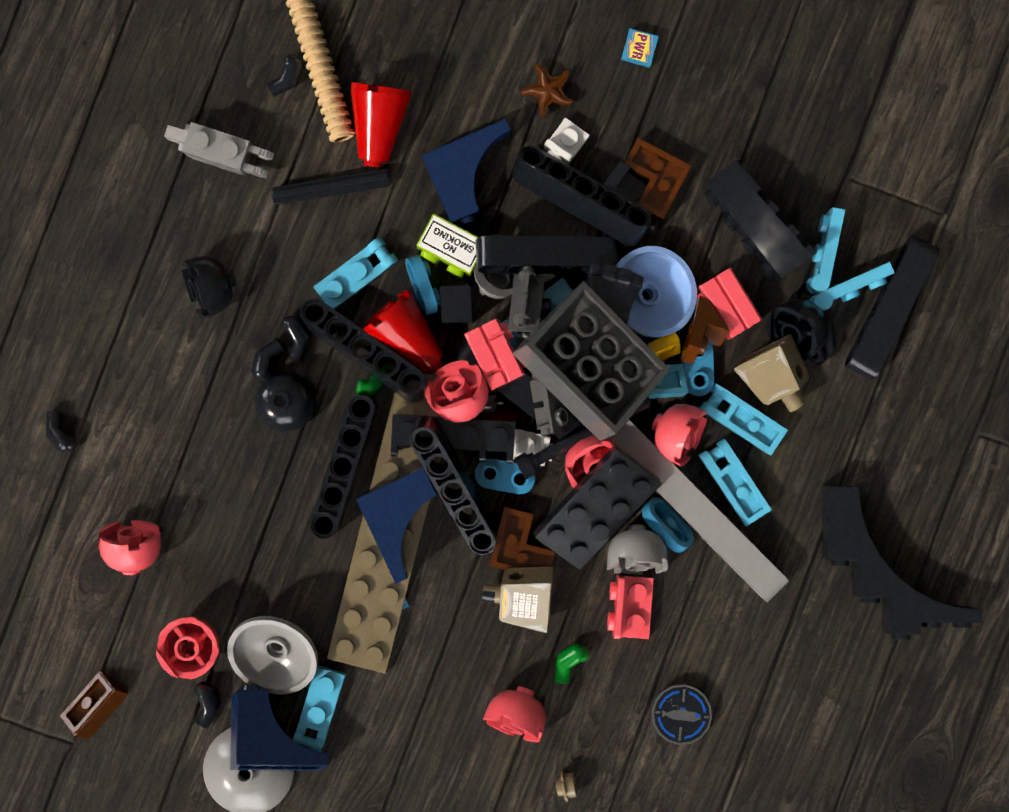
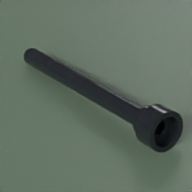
[514,397,651,479]

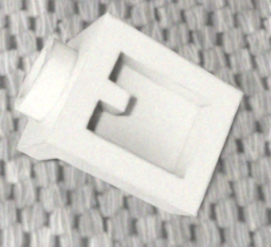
[544,118,590,165]
[513,429,554,466]

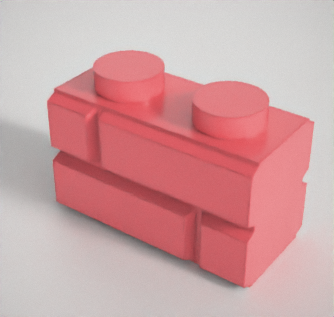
[697,267,763,340]
[464,318,525,391]

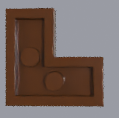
[624,138,691,221]
[489,506,556,570]

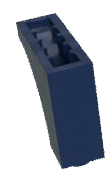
[422,119,511,228]
[356,468,438,584]
[230,685,329,771]

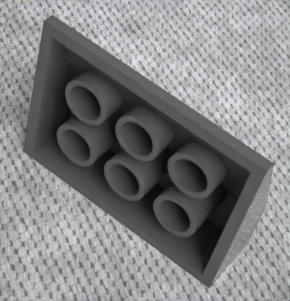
[512,281,670,441]

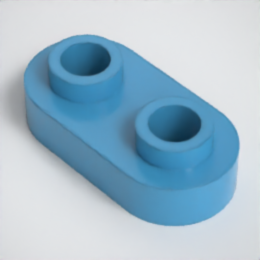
[405,255,441,316]
[682,343,714,396]
[475,458,535,494]
[642,497,694,553]

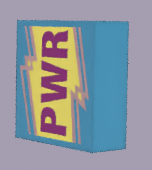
[621,28,659,68]

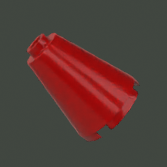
[351,82,412,167]
[361,289,444,375]

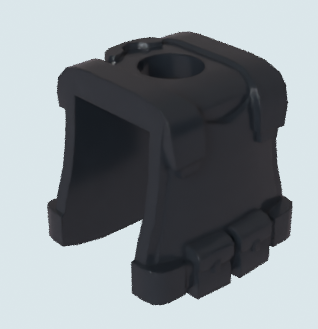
[582,264,644,325]

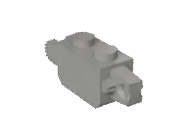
[164,122,274,178]

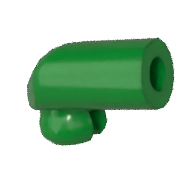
[356,363,388,397]
[554,644,589,684]

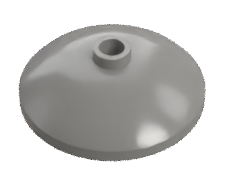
[227,616,318,695]
[203,727,295,812]

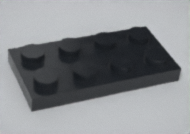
[533,445,662,570]

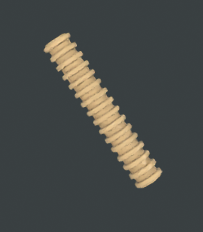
[286,0,355,143]

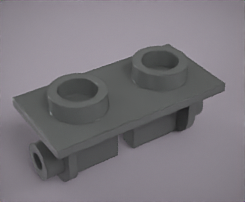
[508,266,545,332]
[529,374,568,436]

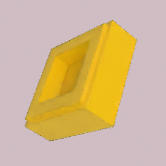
[647,332,681,361]

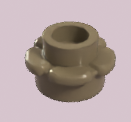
[555,771,577,802]

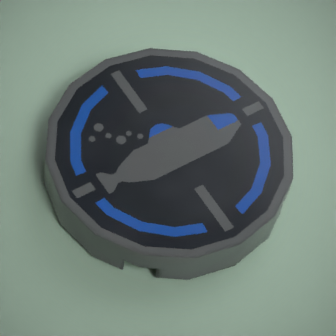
[651,683,712,745]

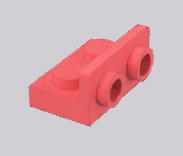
[607,574,654,639]

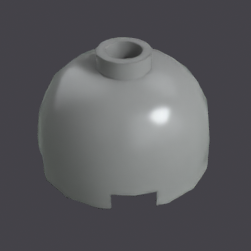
[607,524,669,576]

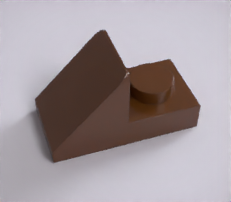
[681,296,729,364]

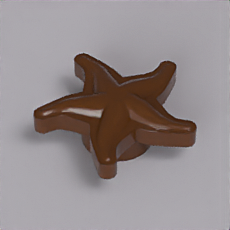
[521,64,573,118]

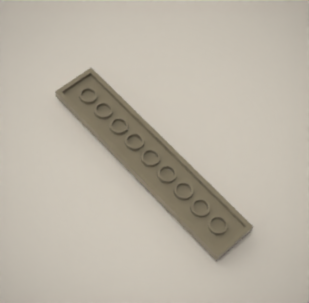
[327,372,441,674]

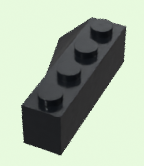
[703,160,817,282]

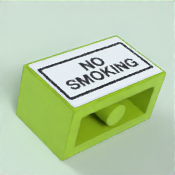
[416,214,479,279]

